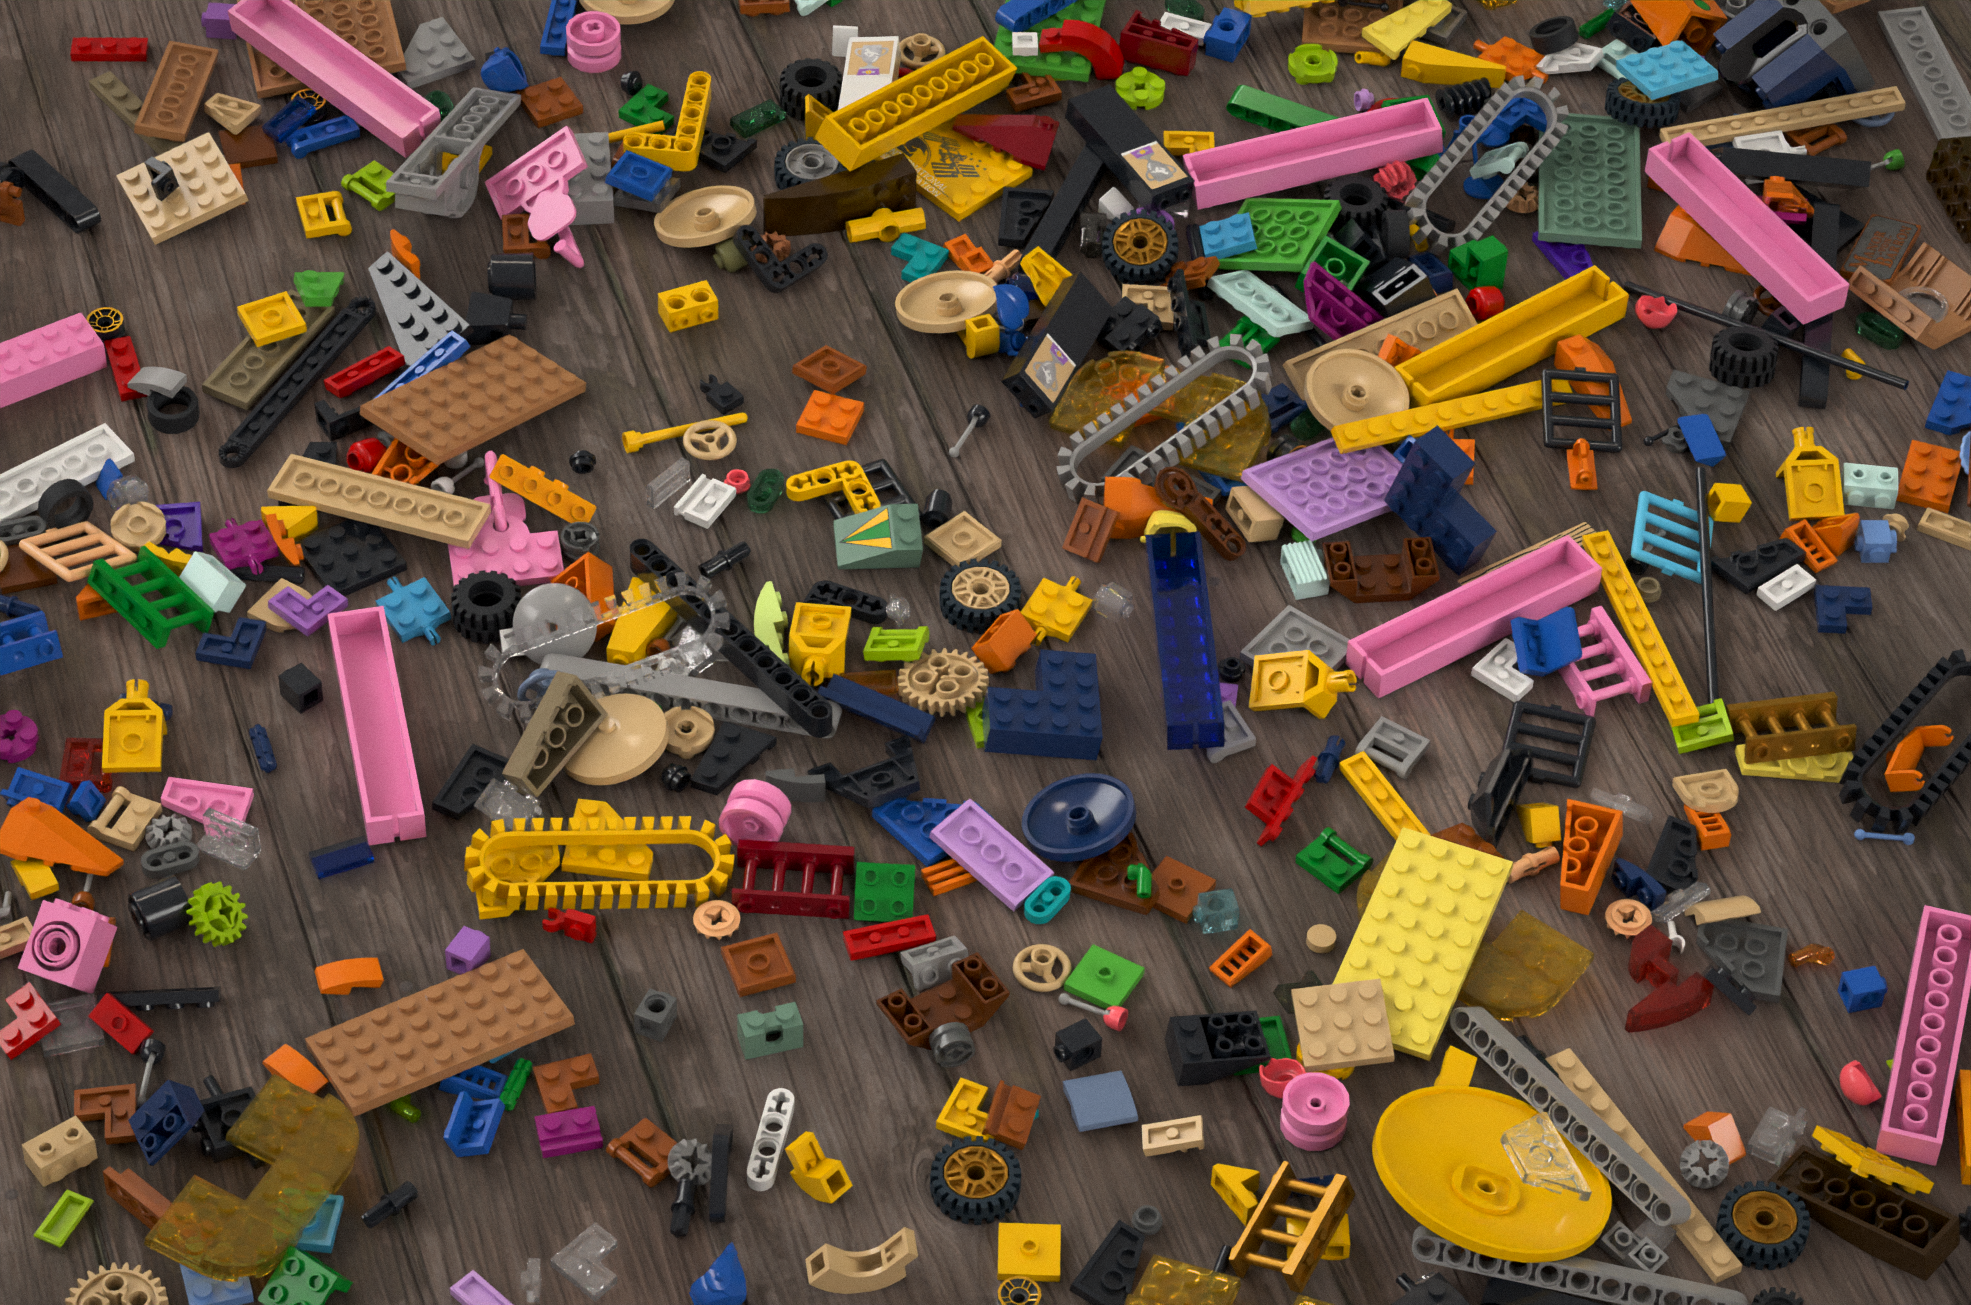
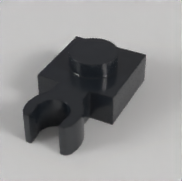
[700,374,744,415]

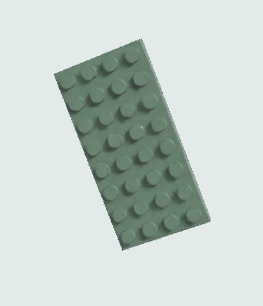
[1538,113,1642,249]

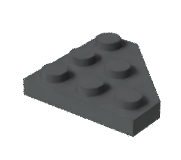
[1665,370,1750,450]
[1696,919,1788,1003]

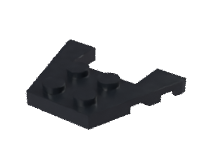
[807,735,921,809]

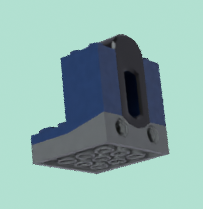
[1713,0,1875,109]

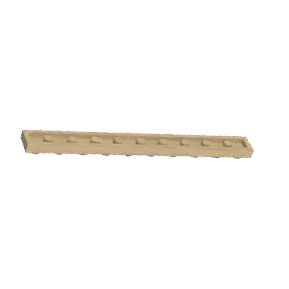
[1659,86,1906,146]
[1545,1048,1742,1284]

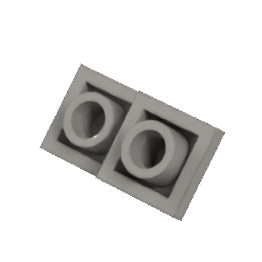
[127,367,187,398]
[1597,1221,1669,1273]

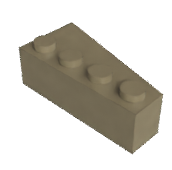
[502,671,608,798]

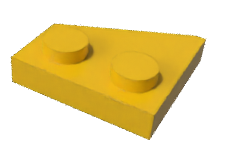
[1020,246,1072,306]

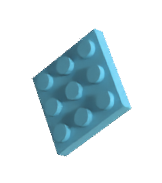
[1616,40,1718,100]

